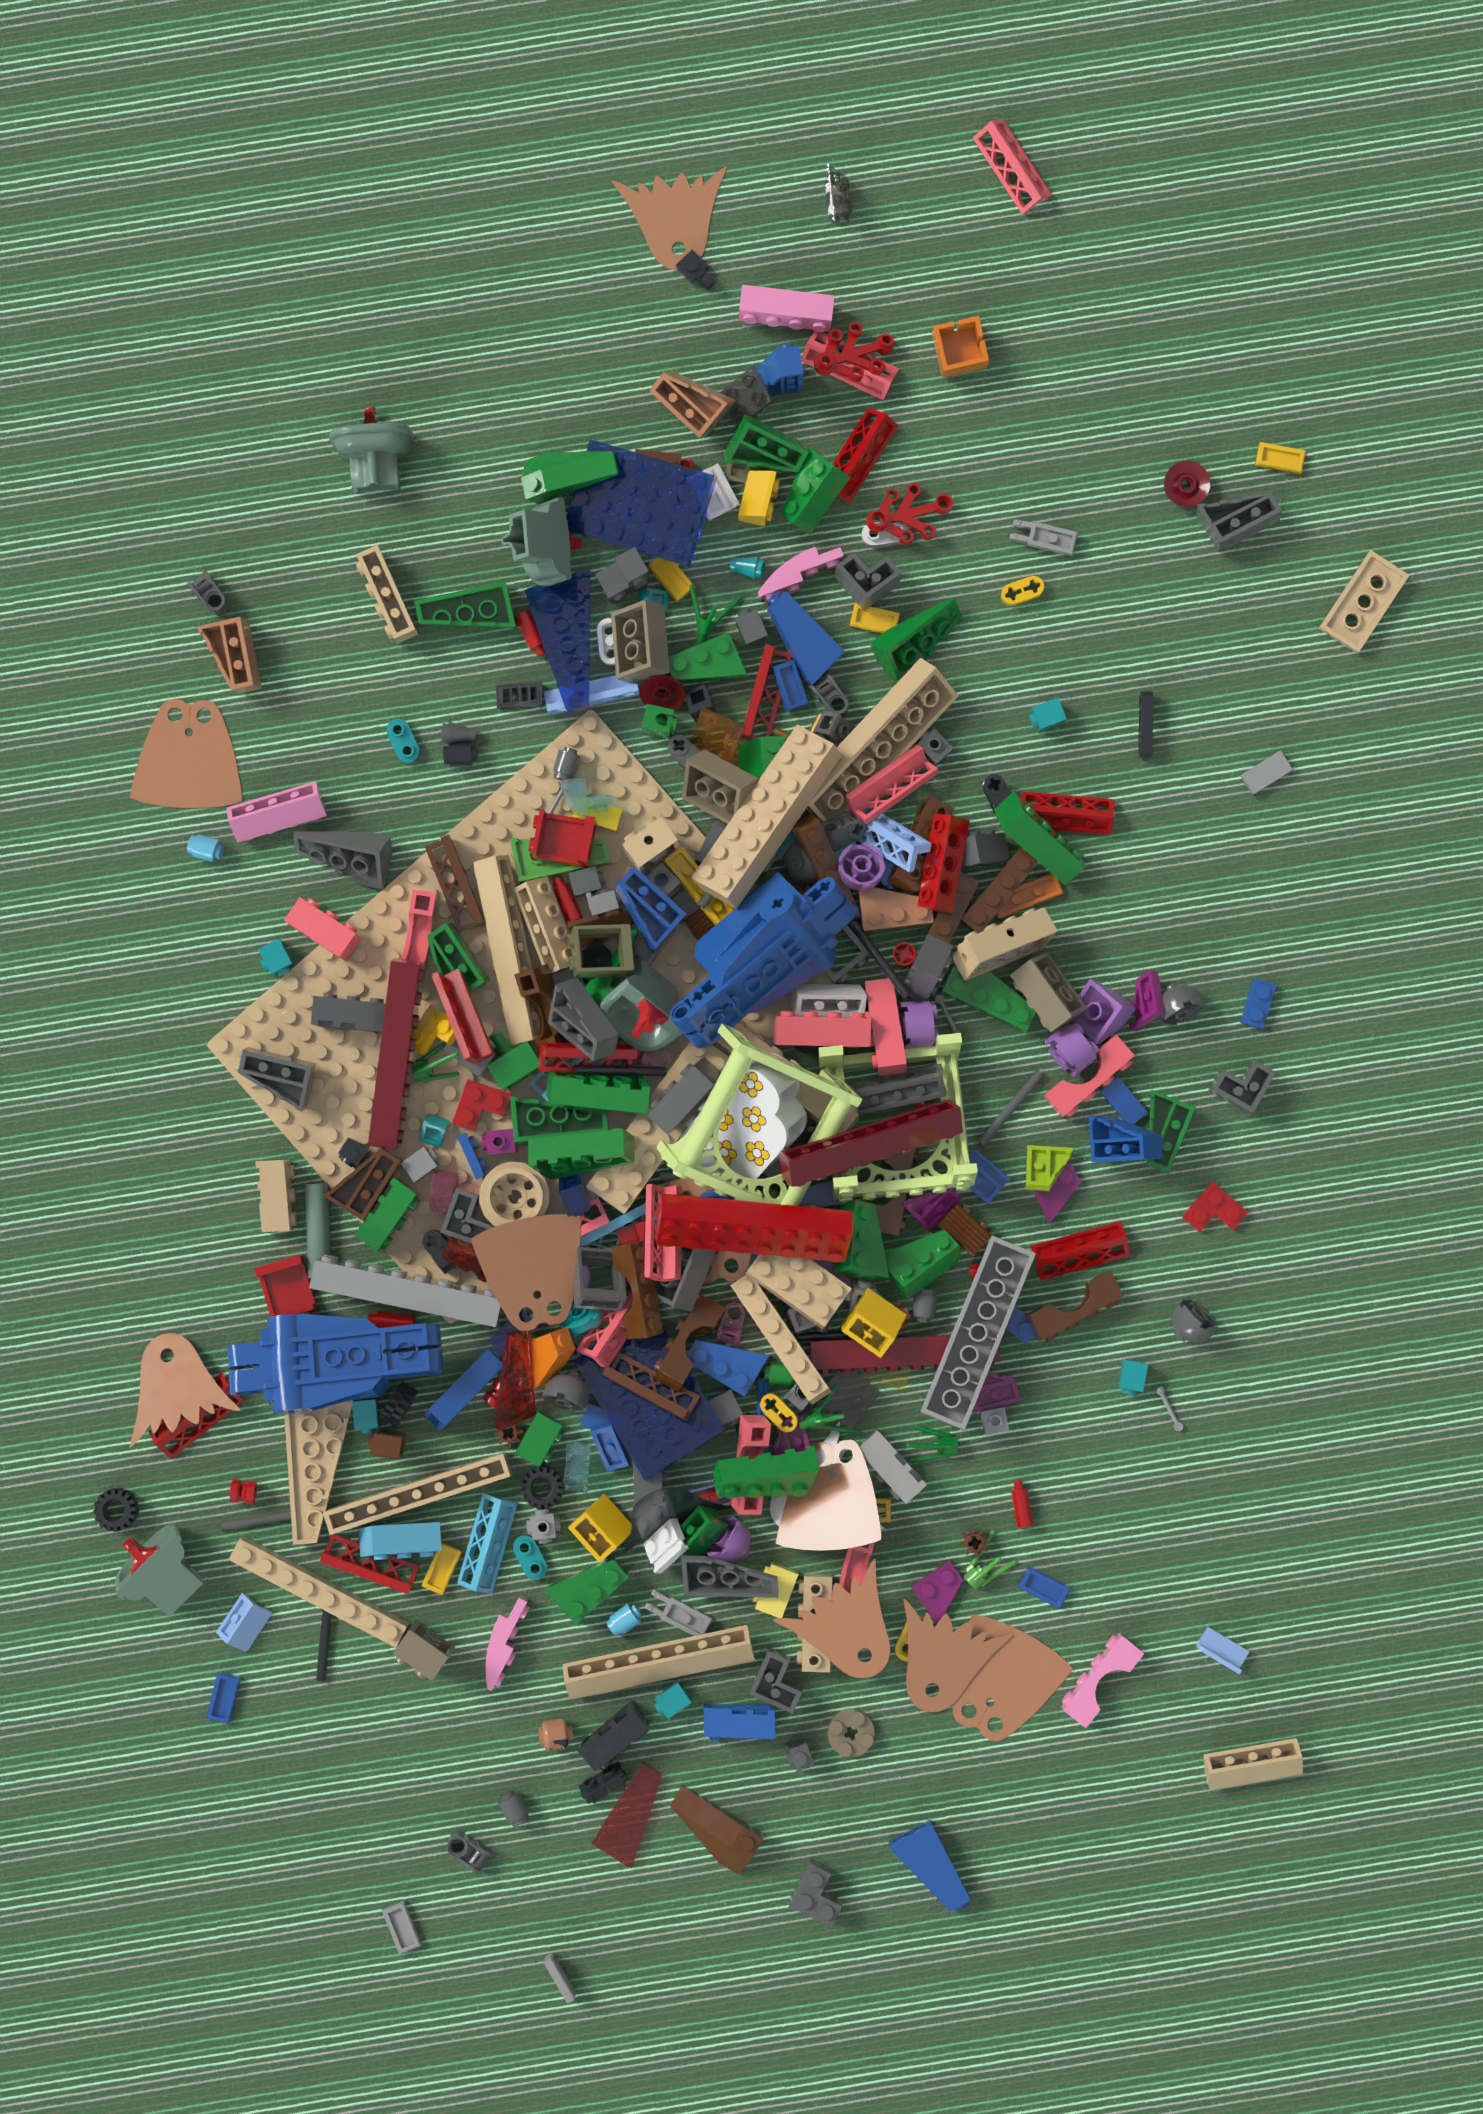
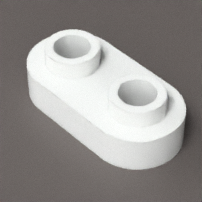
[862,521,908,547]
[597,618,615,666]

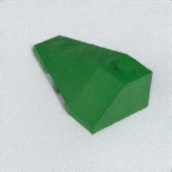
[521,451,619,504]
[870,597,962,684]

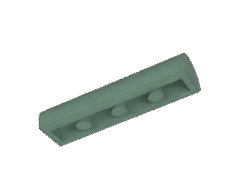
[305,1183,331,1278]

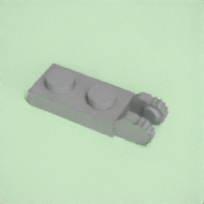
[1009,519,1078,556]
[644,1589,713,1636]

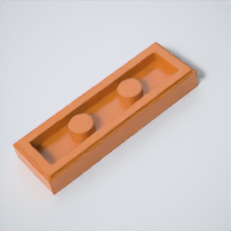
[996,873,1063,919]

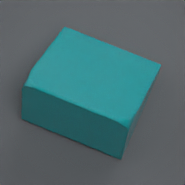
[639,588,668,614]
[419,1114,450,1148]

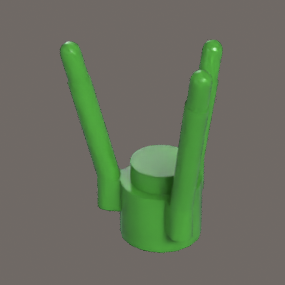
[964,1530,1017,1590]

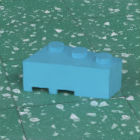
[359,1522,441,1560]

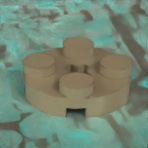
[827,1708,875,1757]

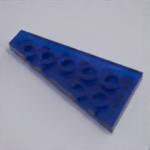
[524,567,591,715]

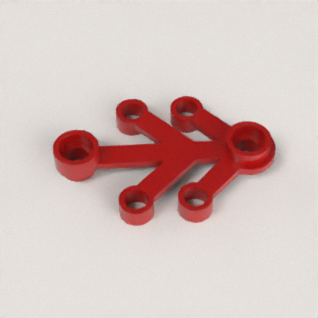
[813,322,895,382]
[866,483,953,546]

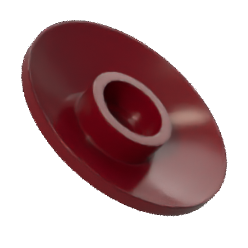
[1164,461,1210,507]
[639,675,686,710]

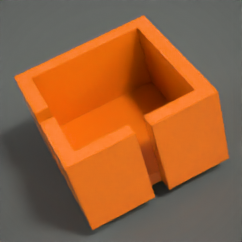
[932,316,989,378]

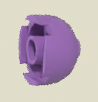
[838,843,885,891]
[706,1516,751,1564]

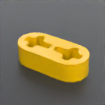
[1001,576,1044,606]
[760,1393,798,1432]

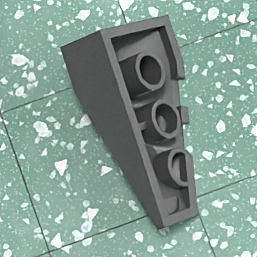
[293,831,392,890]
[681,1556,779,1598]

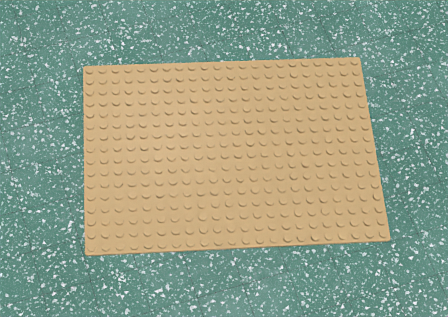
[207,710,833,1323]

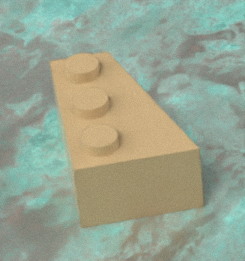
[255,1160,297,1232]

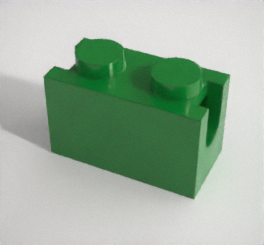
[642,704,679,740]
[515,1411,565,1467]
[680,1505,728,1556]

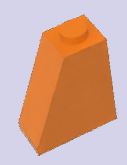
[517,1327,576,1389]

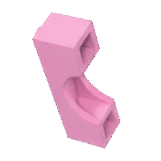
[1061,1633,1144,1728]

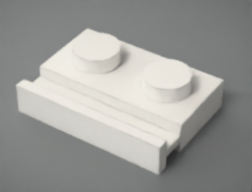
[688,463,740,521]
[643,1519,688,1573]

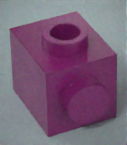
[482,1129,517,1155]

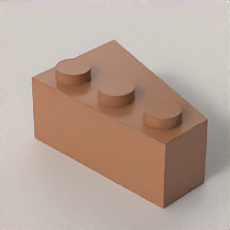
[649,371,736,438]
[196,617,262,693]
[858,887,934,933]

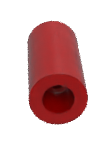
[514,610,546,657]
[553,876,583,923]
[367,1311,415,1328]
[1011,1479,1034,1528]

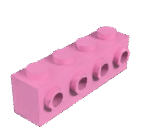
[738,285,834,332]
[227,781,327,843]

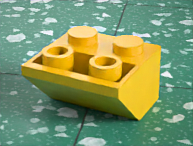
[738,471,780,527]
[841,1287,907,1358]
[568,1493,632,1563]

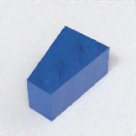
[753,344,803,398]
[614,866,686,951]
[1089,1115,1163,1162]
[687,1339,769,1396]
[704,1703,775,1741]

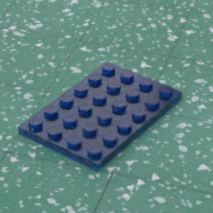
[566,439,717,567]
[574,1327,726,1481]

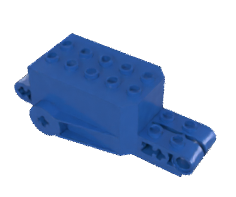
[670,872,856,1048]
[227,1314,444,1415]

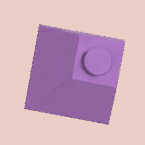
[1071,978,1136,1044]

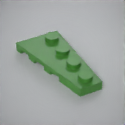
[510,838,611,884]

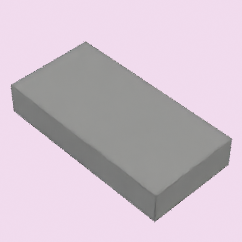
[1240,750,1293,795]
[382,1900,422,1955]
[543,1953,576,2004]

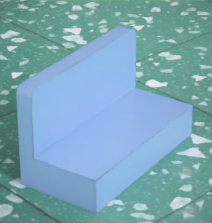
[216,1593,272,1652]
[1196,1626,1249,1674]

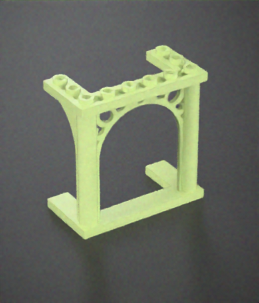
[657,1023,862,1206]
[819,1033,978,1203]

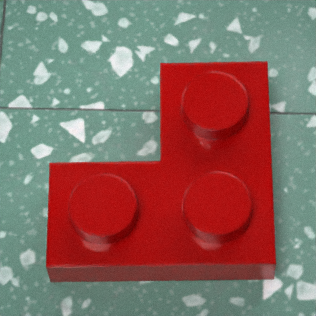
[452,1079,512,1131]
[1181,1182,1248,1232]

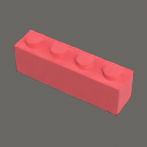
[864,978,907,1076]
[773,1011,871,1047]

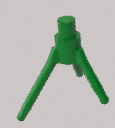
[689,584,743,643]
[799,1384,860,1435]

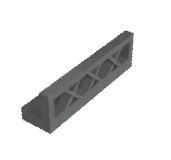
[850,1064,947,1115]

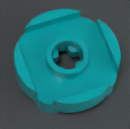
[557,1297,603,1337]

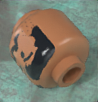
[538,1718,573,1751]

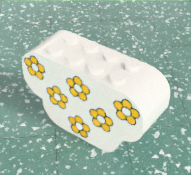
[678,1052,807,1184]

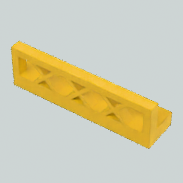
[663,846,734,925]

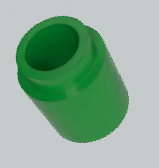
[764,1361,796,1387]

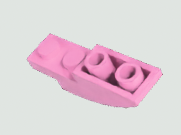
[758,547,844,602]
[486,1595,530,1691]

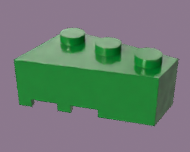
[780,447,850,535]
[427,923,490,994]
[355,1178,421,1252]
[834,1200,889,1282]

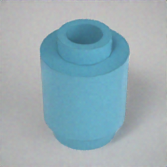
[187,834,224,862]
[606,1603,642,1637]

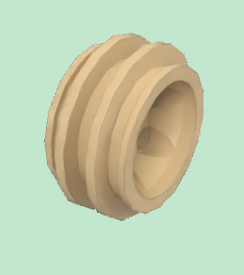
[479,1162,550,1227]

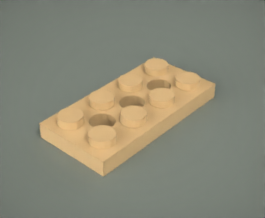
[1318,550,1409,654]

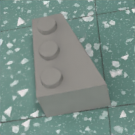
[858,1429,927,1504]

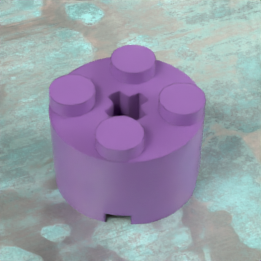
[898,1000,939,1049]
[1045,1022,1099,1077]

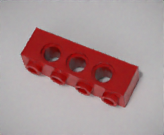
[917,814,970,913]

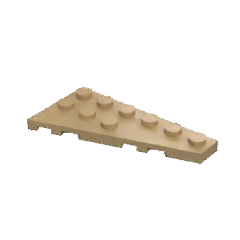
[284,1401,352,1545]

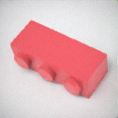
[284,898,361,962]

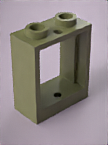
[567,924,634,978]

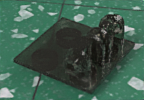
[825,164,852,223]
[720,365,776,429]
[819,1369,881,1429]

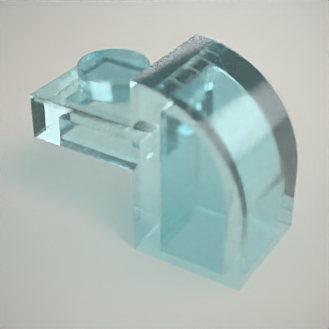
[563,778,613,818]
[564,1442,591,1493]

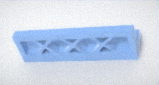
[544,675,639,716]
[854,808,931,872]

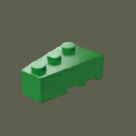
[723,414,809,473]
[668,632,747,684]
[1147,1090,1196,1174]
[885,1230,963,1300]
[544,1557,630,1625]

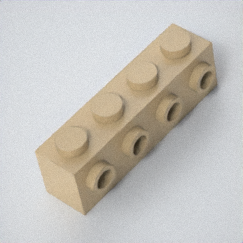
[356,545,418,644]
[513,876,572,975]
[797,1574,832,1672]
[1204,1738,1303,1790]

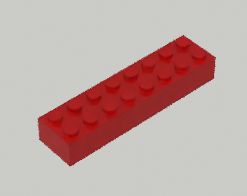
[656,1193,853,1262]

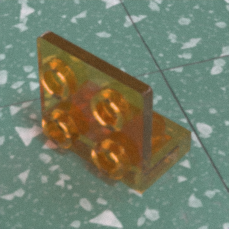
[691,708,746,764]

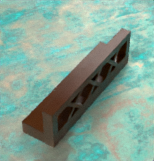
[425,834,485,933]
[602,1352,701,1422]

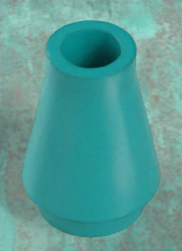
[730,557,765,580]

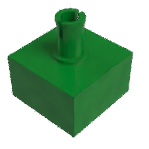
[487,1031,539,1091]

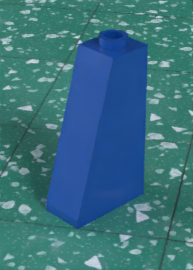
[766,591,845,685]
[424,1349,504,1432]
[888,1820,971,1911]

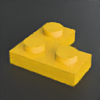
[413,1004,456,1056]

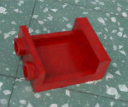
[529,809,597,868]
[254,1254,318,1317]

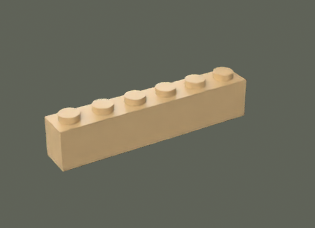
[730,1275,832,1405]

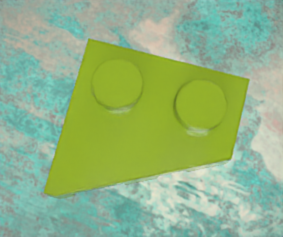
[1026,1145,1073,1191]

